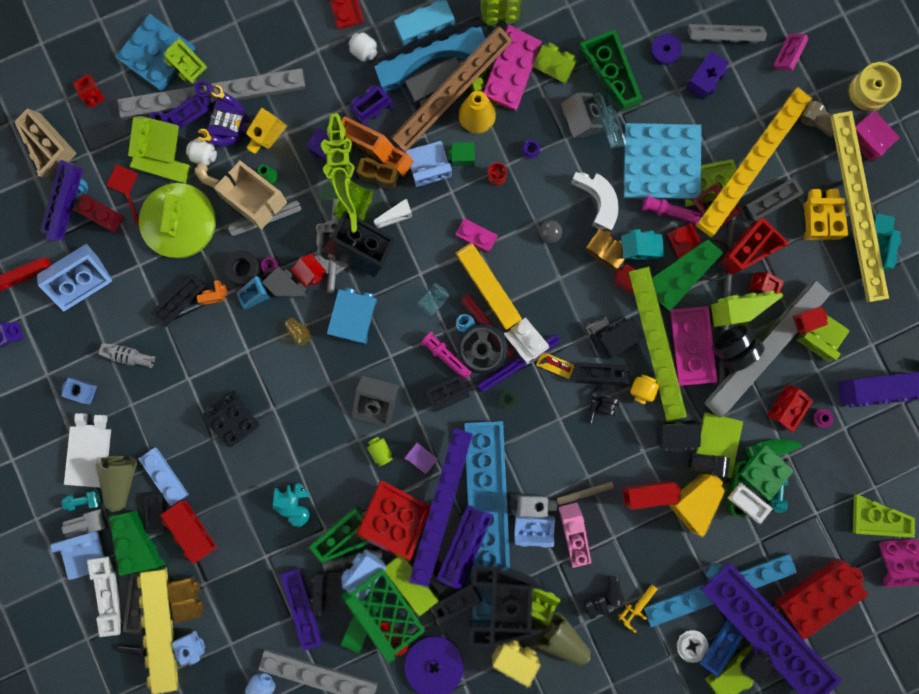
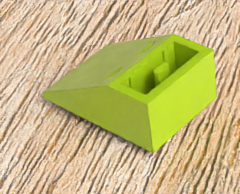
[711,291,783,327]

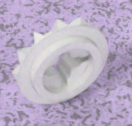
[676,630,709,663]

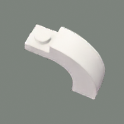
[571,172,618,232]

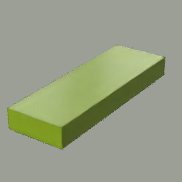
[130,156,191,184]

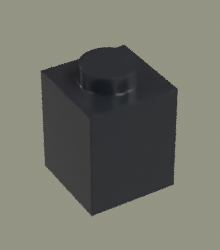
[739,646,774,685]

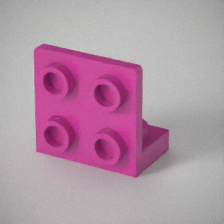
[855,111,899,162]
[878,539,919,588]

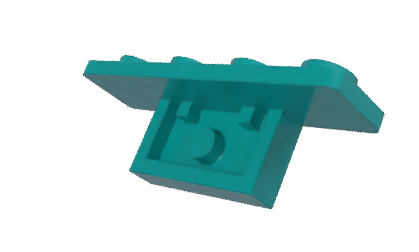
[861,214,901,287]

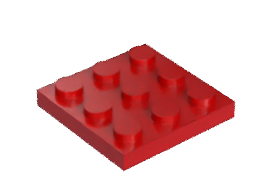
[356,480,431,561]

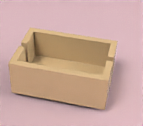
[214,161,287,230]

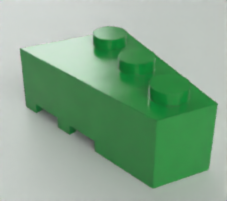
[309,505,371,563]
[109,511,165,576]

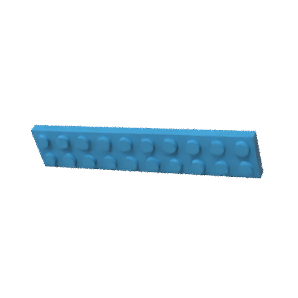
[465,421,510,620]

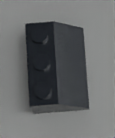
[324,211,395,277]

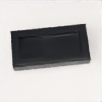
[143,493,167,534]

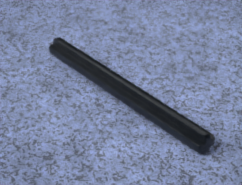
[378,15,482,63]

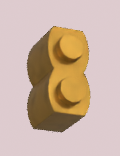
[357,158,399,189]
[584,229,625,271]
[167,576,204,623]

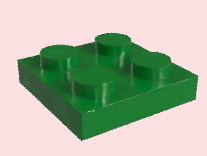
[739,445,794,501]

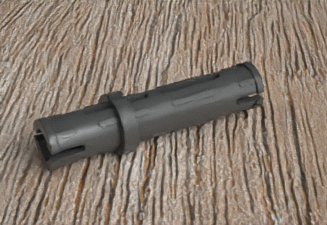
[323,547,383,572]

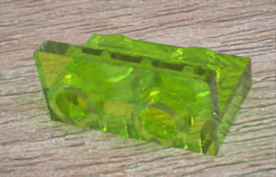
[333,181,374,221]

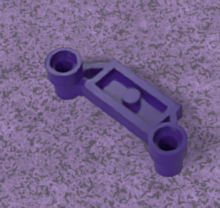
[149,81,213,130]

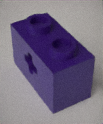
[685,50,729,99]

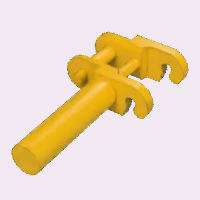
[617,584,658,633]

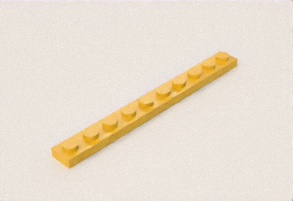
[696,87,812,237]

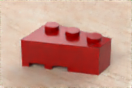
[718,217,790,275]

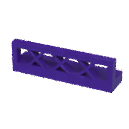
[40,160,84,241]
[437,505,493,588]

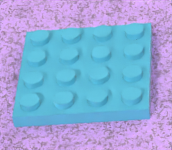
[623,123,701,200]

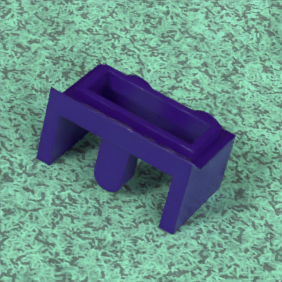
[349,84,394,127]

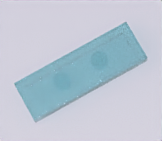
[593,92,626,148]

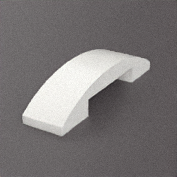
[87,557,121,637]

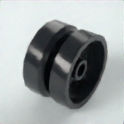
[712,323,765,372]

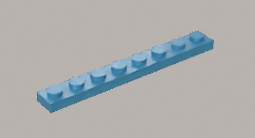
[643,553,797,627]

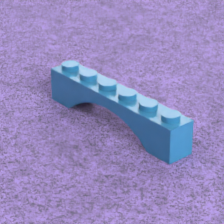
[374,27,485,93]

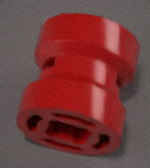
[488,162,507,186]

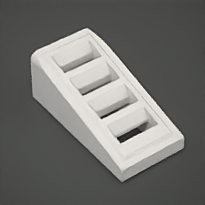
[374,199,412,228]

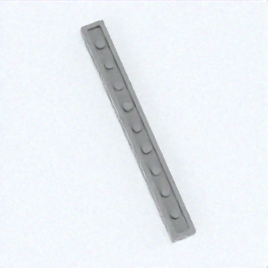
[117,68,306,120]

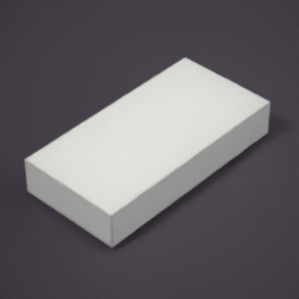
[728,483,772,524]

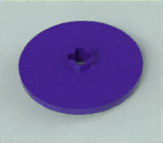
[405,636,464,694]

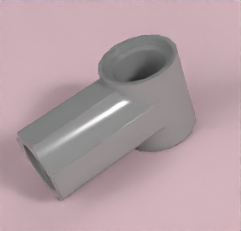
[62,509,106,538]

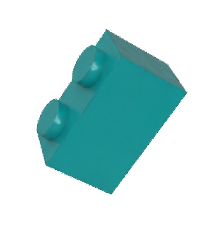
[621,229,664,260]

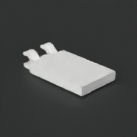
[64,413,111,487]

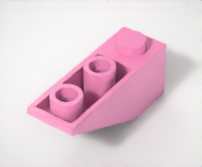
[558,503,591,568]

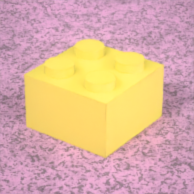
[492,641,540,687]

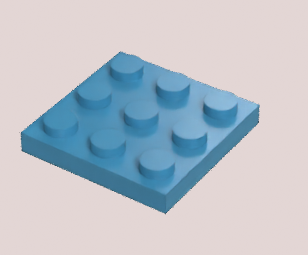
[115,14,196,92]

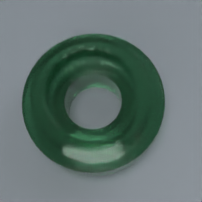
[498,390,517,409]

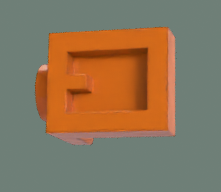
[197,280,227,305]

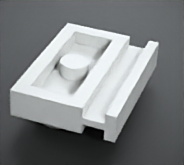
[504,318,549,364]

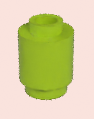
[366,437,393,467]

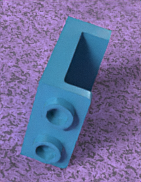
[327,288,377,345]

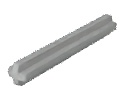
[228,201,301,236]

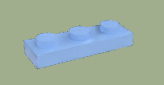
[139,448,189,506]

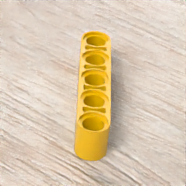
[455,242,522,330]

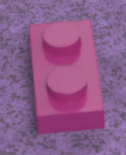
[773,34,809,71]
[455,218,498,253]

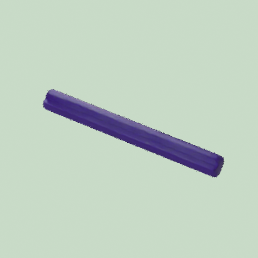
[477,334,560,392]

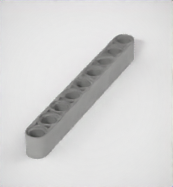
[705,280,830,418]

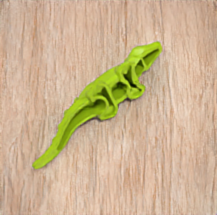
[321,113,357,233]

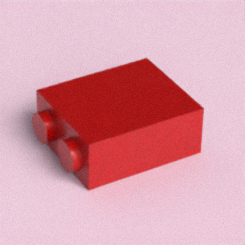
[622,480,681,509]

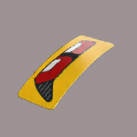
[536,353,574,379]

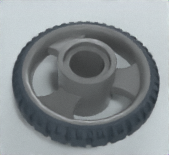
[458,324,508,374]

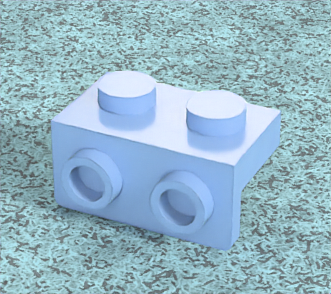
[514,516,555,548]

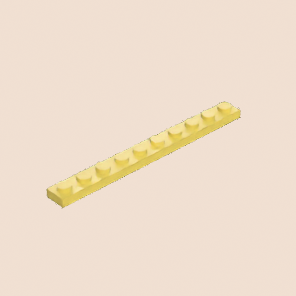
[830,111,889,302]

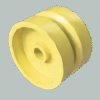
[849,62,902,112]

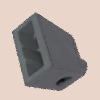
[509,494,557,517]

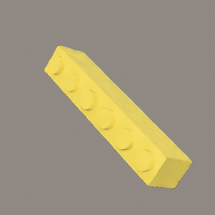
[137,567,179,694]

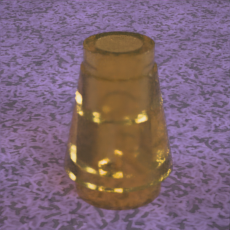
[284,317,312,346]

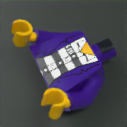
[197,85,252,147]

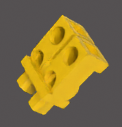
[804,189,848,240]

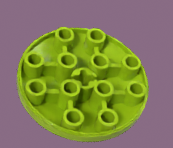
[139,183,216,259]

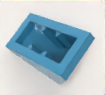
[236,276,271,310]

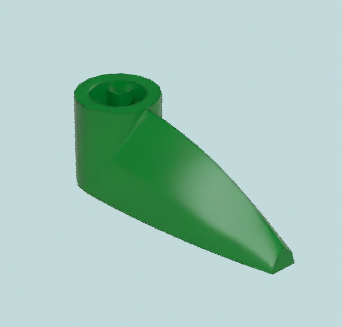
[744,439,802,460]

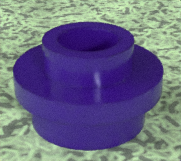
[522,140,540,159]

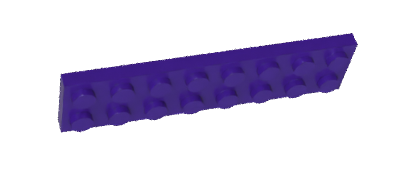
[700,562,842,694]

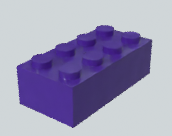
[838,372,919,408]

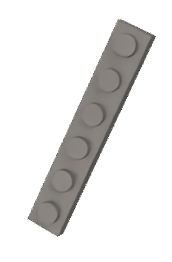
[259,649,378,694]

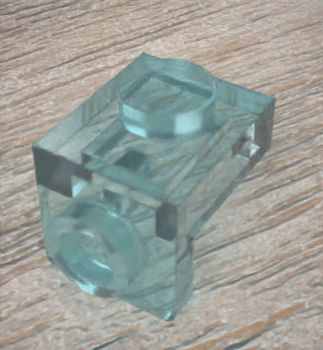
[417,283,449,317]

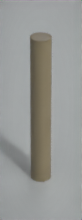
[556,482,614,505]

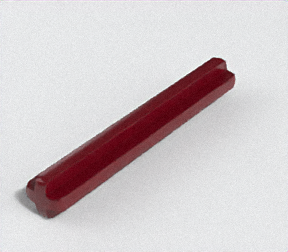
[460,295,515,358]

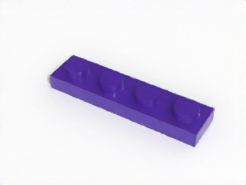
[281,568,323,651]

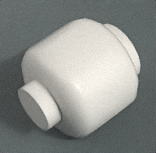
[349,33,377,62]
[186,139,217,166]

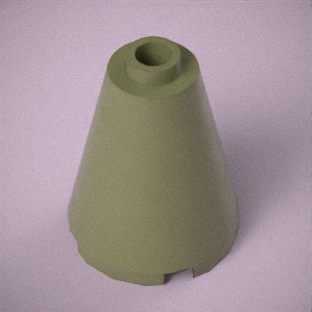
[95,456,137,512]
[536,613,591,666]

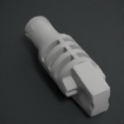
[98,343,155,368]

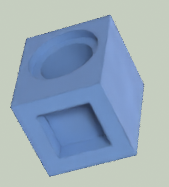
[61,378,97,404]

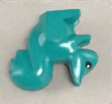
[273,483,311,527]

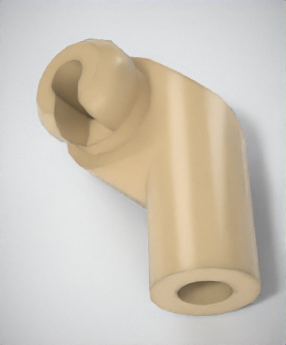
[195,163,220,188]

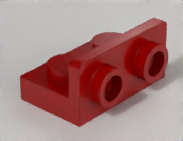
[767,385,814,433]

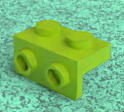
[163,37,207,84]
[533,43,577,83]
[531,589,560,626]

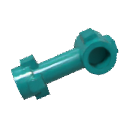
[769,480,788,513]
[62,490,102,511]

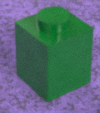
[448,142,475,166]

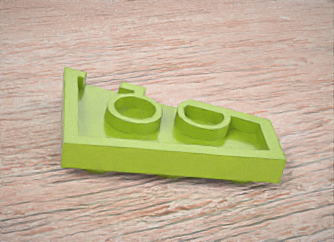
[853,494,915,538]

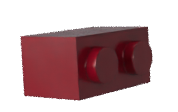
[74,193,124,233]

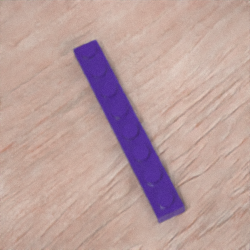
[409,428,473,588]

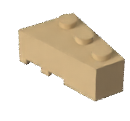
[15,108,77,180]

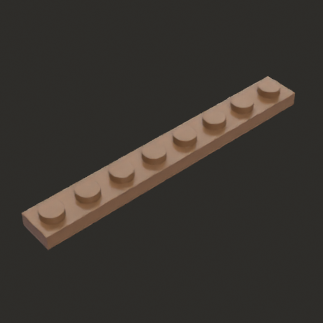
[391,26,512,152]

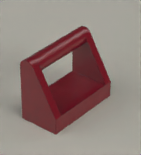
[692,182,741,227]

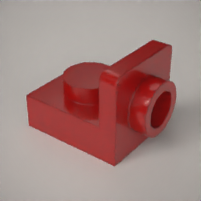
[73,74,105,108]
[749,272,784,294]

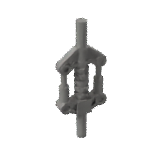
[315,199,350,294]

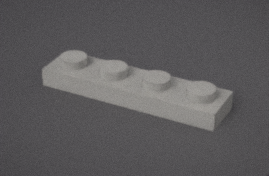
[687,24,767,43]

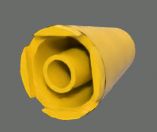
[458,91,496,134]

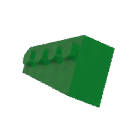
[580,29,642,112]
[652,240,723,311]

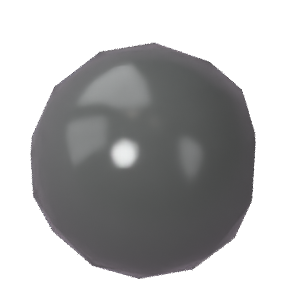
[539,220,563,244]

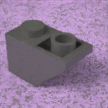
[262,266,308,299]

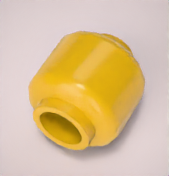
[630,375,659,404]

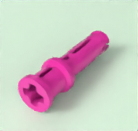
[642,194,701,224]
[420,331,472,381]

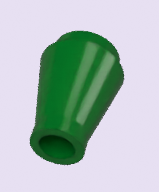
[258,164,277,185]

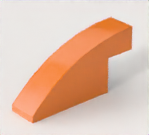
[341,116,414,177]

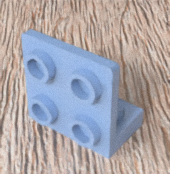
[406,141,452,187]
[50,531,105,580]

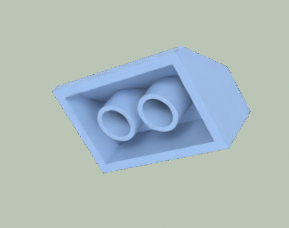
[37,244,112,312]

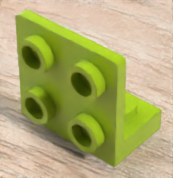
[128,116,179,163]
[796,315,849,362]

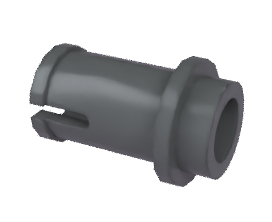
[584,316,610,336]

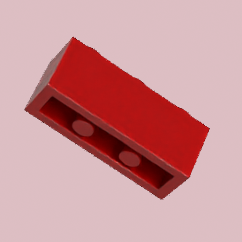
[161,500,218,564]

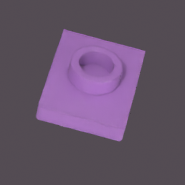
[404,443,438,474]

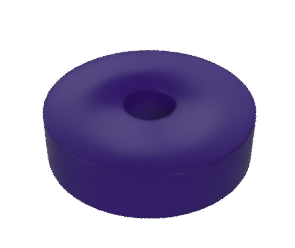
[650,34,682,65]

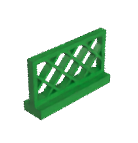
[341,568,425,663]

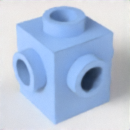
[172,630,205,665]

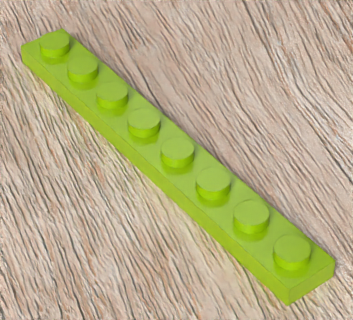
[629,267,687,421]

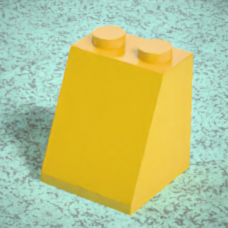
[668,473,725,537]

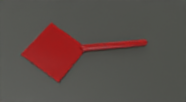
[106,164,139,226]

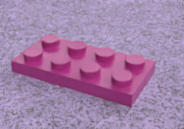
[483,25,542,111]
[669,306,717,386]

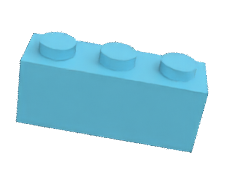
[394,0,455,45]

